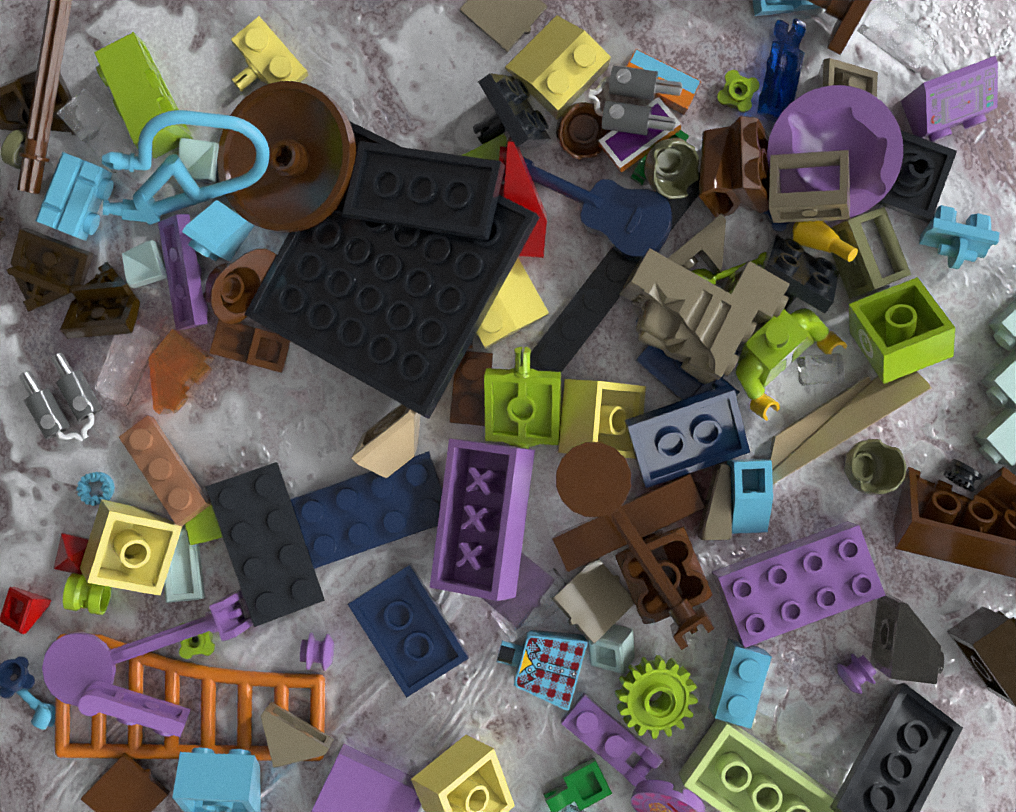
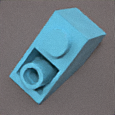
[182,200,254,262]
[727,459,773,534]

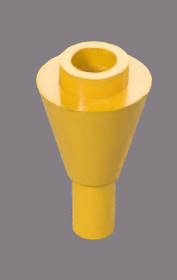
[792,221,858,262]

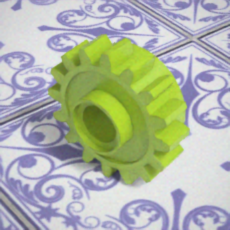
[615,655,698,739]

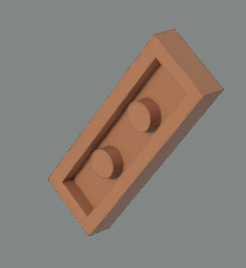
[119,415,211,526]

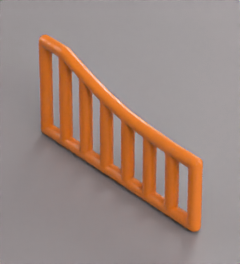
[55,634,325,761]

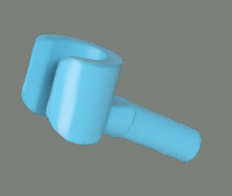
[16,689,55,730]

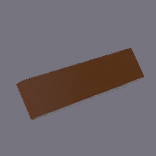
[552,473,706,572]

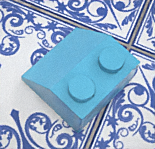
[172,747,261,812]

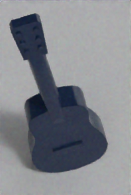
[503,157,672,262]

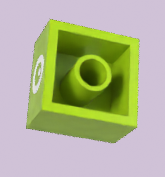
[848,277,955,384]

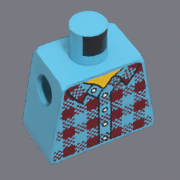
[496,630,588,711]

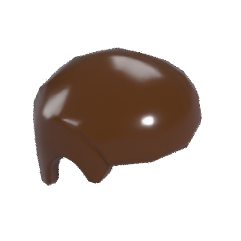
[555,102,612,160]

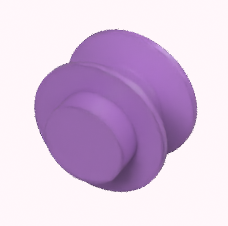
[300,633,334,671]
[837,653,877,694]

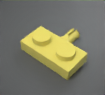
[231,16,308,92]

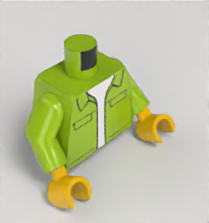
[736,308,847,421]

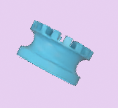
[77,472,115,506]

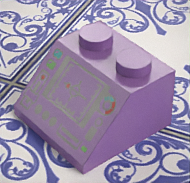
[901,56,998,142]

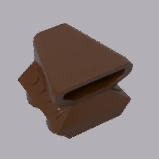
[699,116,770,218]
[615,526,713,624]

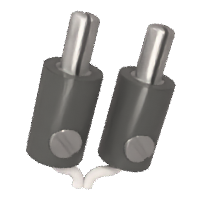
[588,65,682,136]
[19,352,103,442]

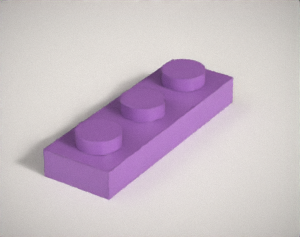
[158,214,208,331]

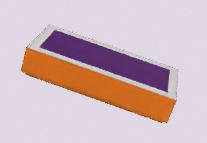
[598,97,681,173]

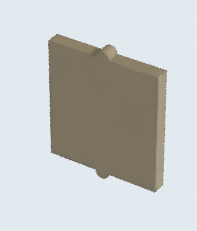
[460,0,547,53]
[552,558,635,645]

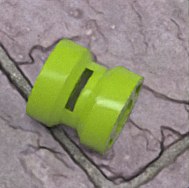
[63,573,112,615]

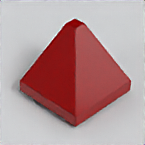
[0,587,51,634]

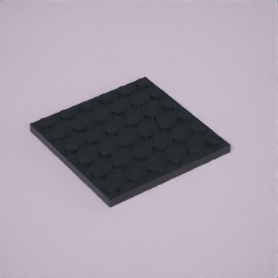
[244,121,540,419]

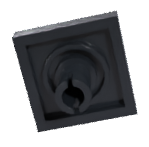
[473,73,551,147]
[877,130,957,222]
[762,235,840,314]

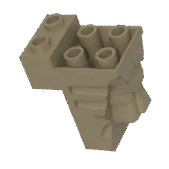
[619,248,790,385]

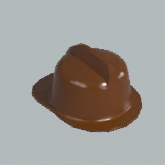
[203,248,276,324]

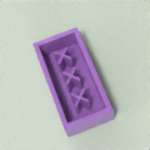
[429,439,535,601]
[712,521,885,648]

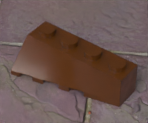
[894,467,1016,578]

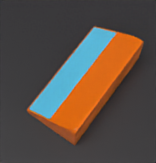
[626,49,701,115]

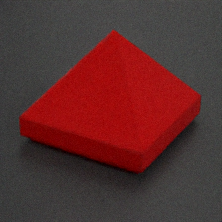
[54,533,89,574]

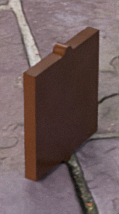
[81,753,170,812]

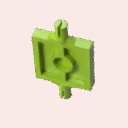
[484,347,561,449]

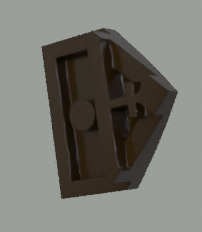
[6,228,94,312]
[60,262,140,339]

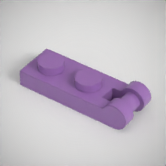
[78,681,191,737]
[561,693,663,787]

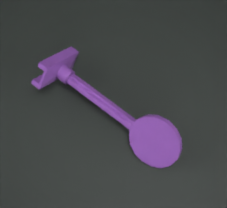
[42,589,253,706]

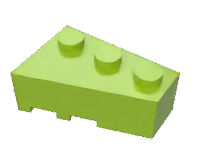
[94,32,194,159]

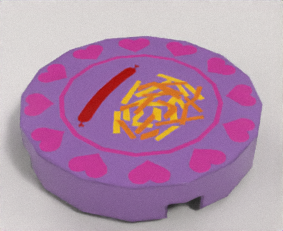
[631,779,706,812]

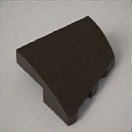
[0,69,85,136]

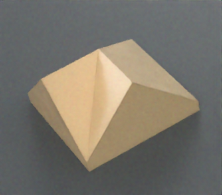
[351,404,421,478]

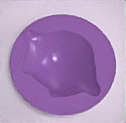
[767,85,903,217]

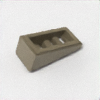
[698,463,732,540]

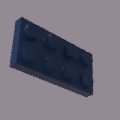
[291,451,443,569]

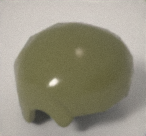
[644,138,699,199]
[844,439,907,495]

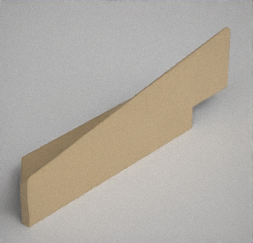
[770,371,932,484]

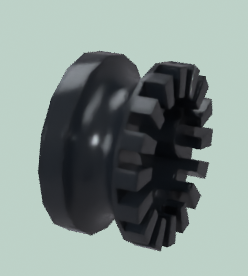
[943,459,983,492]

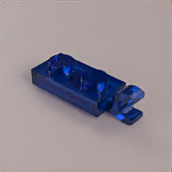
[757,18,806,123]

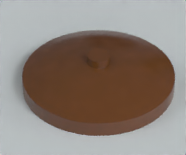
[217,81,356,232]

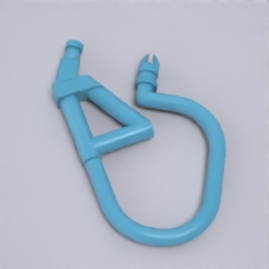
[102,110,269,225]

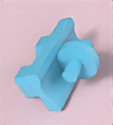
[919,205,1000,269]

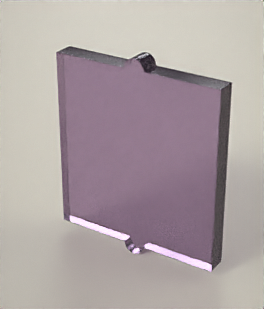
[482,552,556,629]

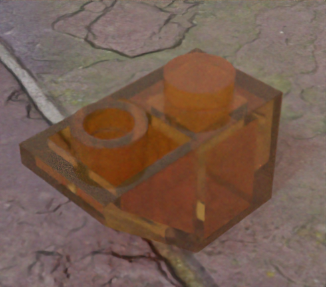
[149,329,215,415]

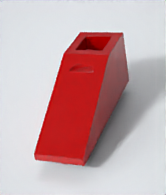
[499,137,547,258]

